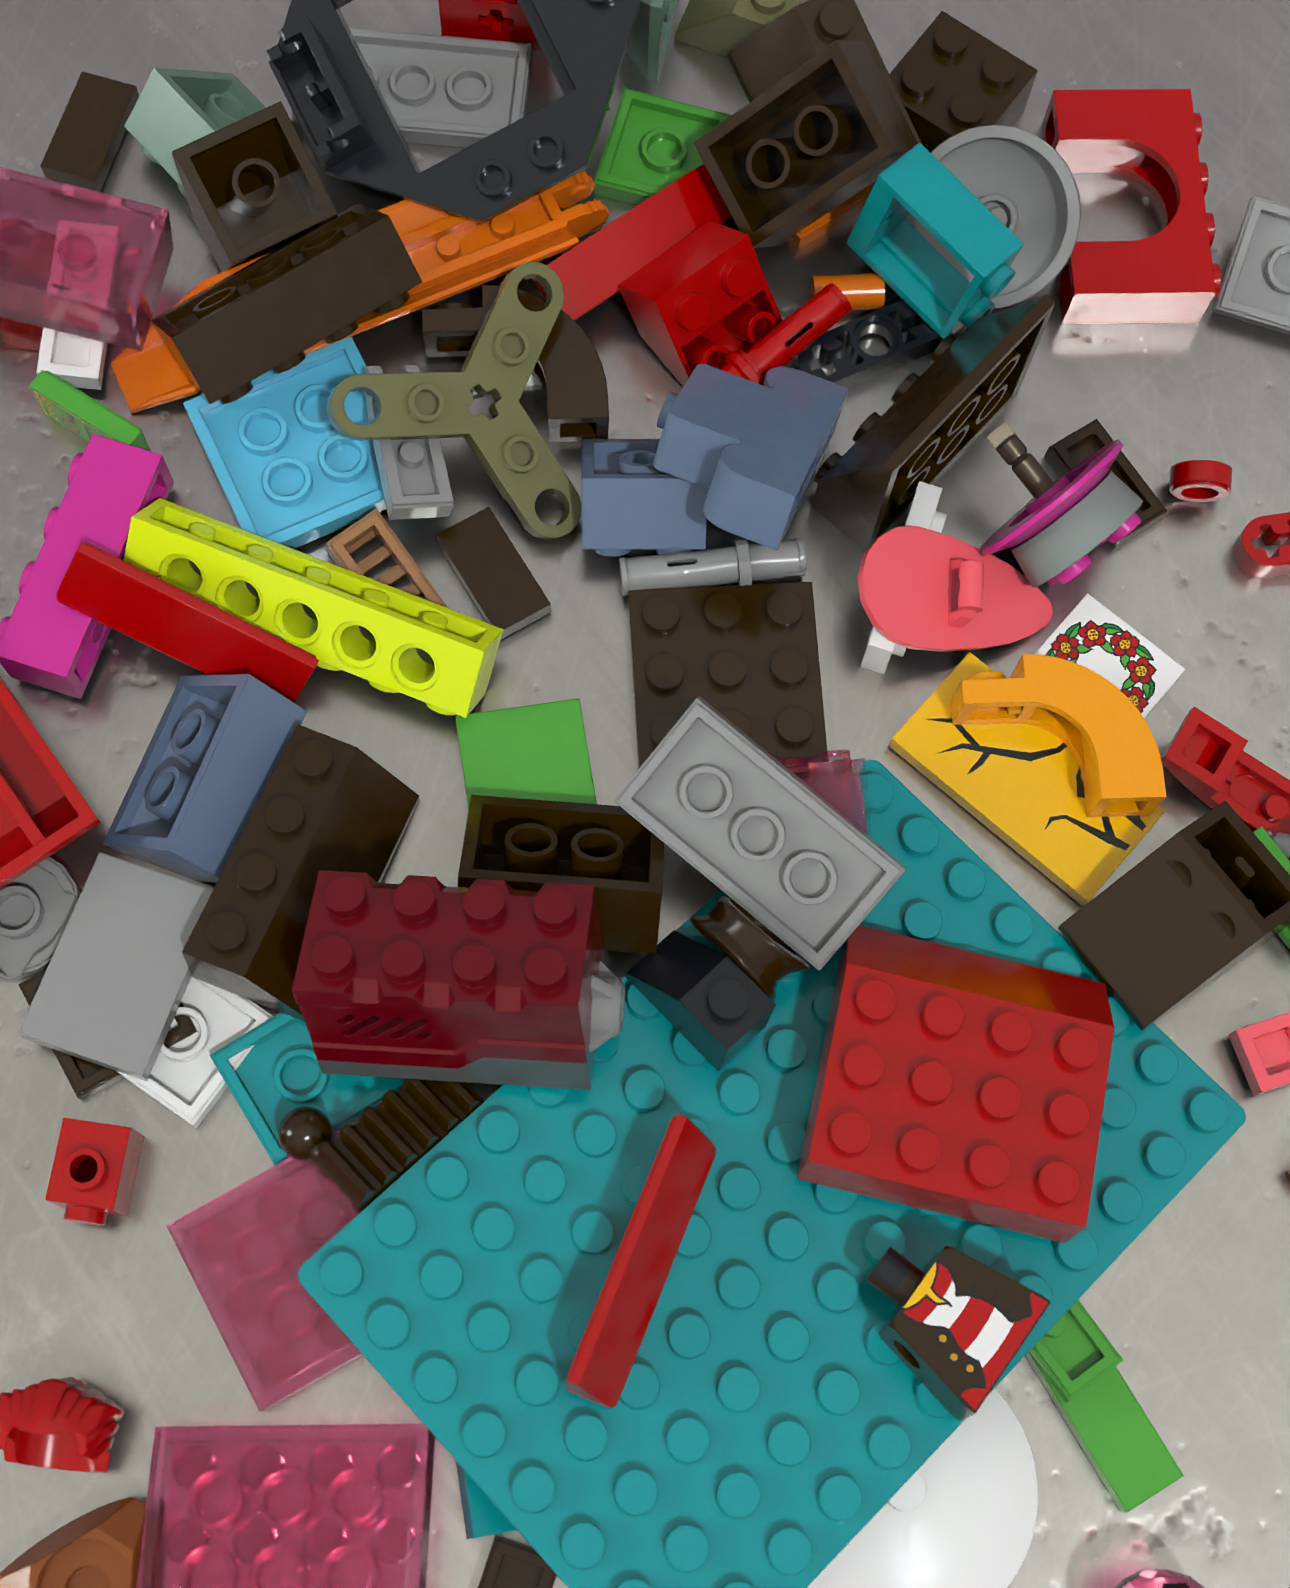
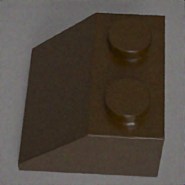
[172,101,338,272]

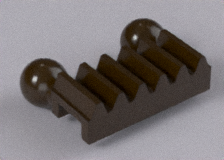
[278,1079,484,1214]

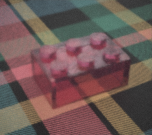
[0,167,174,351]

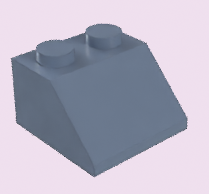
[582,439,707,556]

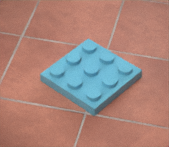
[183,337,387,549]

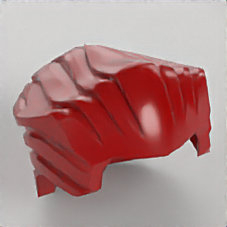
[0,1377,124,1473]

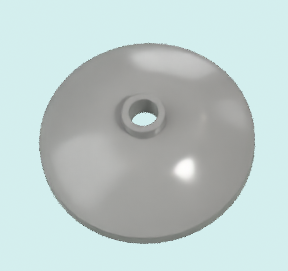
[906,125,1081,308]

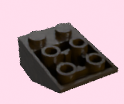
[1058,800,1290,1031]

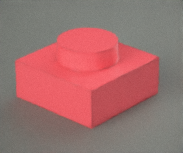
[1228,1012,1290,1096]

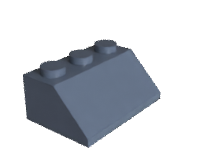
[103,674,307,883]

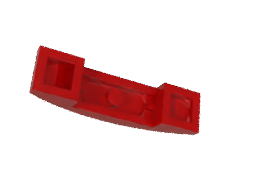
[1161,706,1290,860]

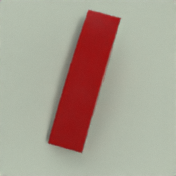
[535,163,732,321]

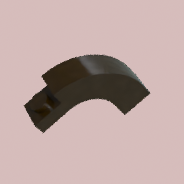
[422,285,609,442]

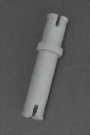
[619,538,806,596]

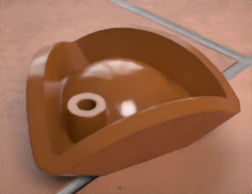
[0,1498,164,1588]

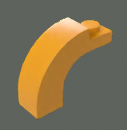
[951,654,1166,817]

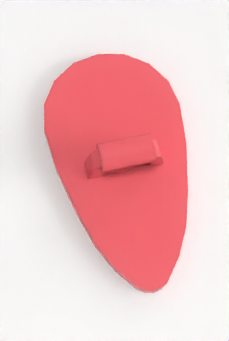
[857,526,1053,652]

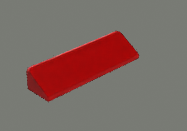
[56,542,319,702]
[564,1113,716,1408]

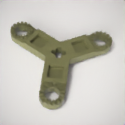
[327,262,582,539]

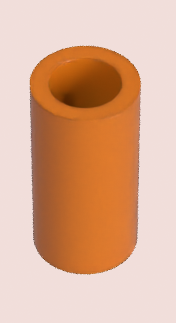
[810,273,885,310]

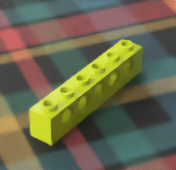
[123,498,504,718]

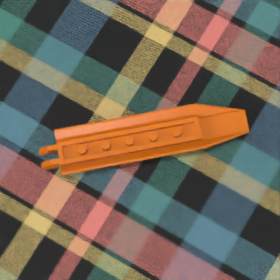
[110,170,610,414]

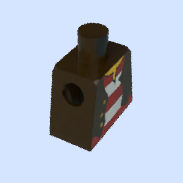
[865,1246,1051,1421]

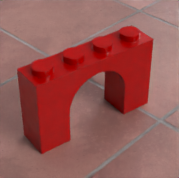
[1042,89,1221,324]

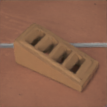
[325,508,448,608]

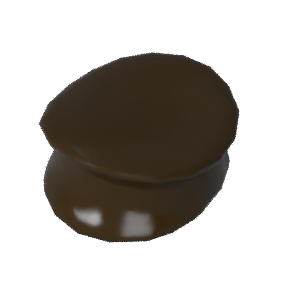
[690,895,810,1001]

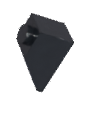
[625,930,776,1072]

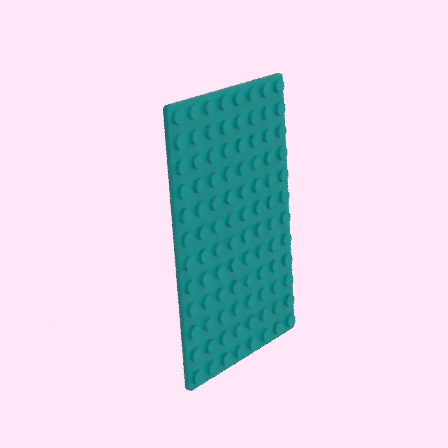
[298,760,1246,1588]

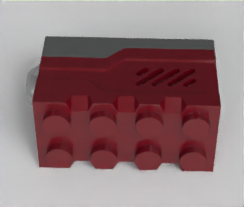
[292,870,625,1090]

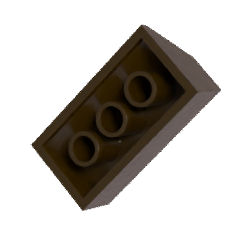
[151,203,422,404]
[182,724,420,1022]

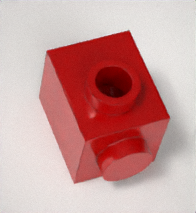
[45,1118,144,1226]

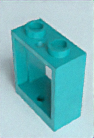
[846,143,1024,339]

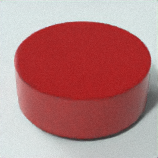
[1169,460,1232,502]

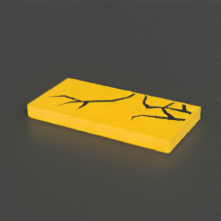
[888,652,1166,907]

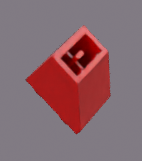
[617,220,782,386]

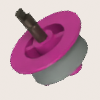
[980,421,1143,587]

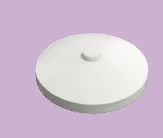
[807,1388,1038,1588]

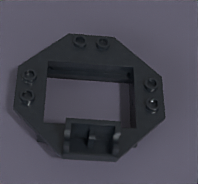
[267,0,641,224]

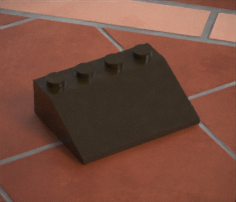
[812,294,1056,551]

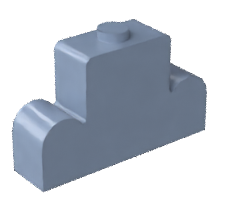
[652,364,849,550]

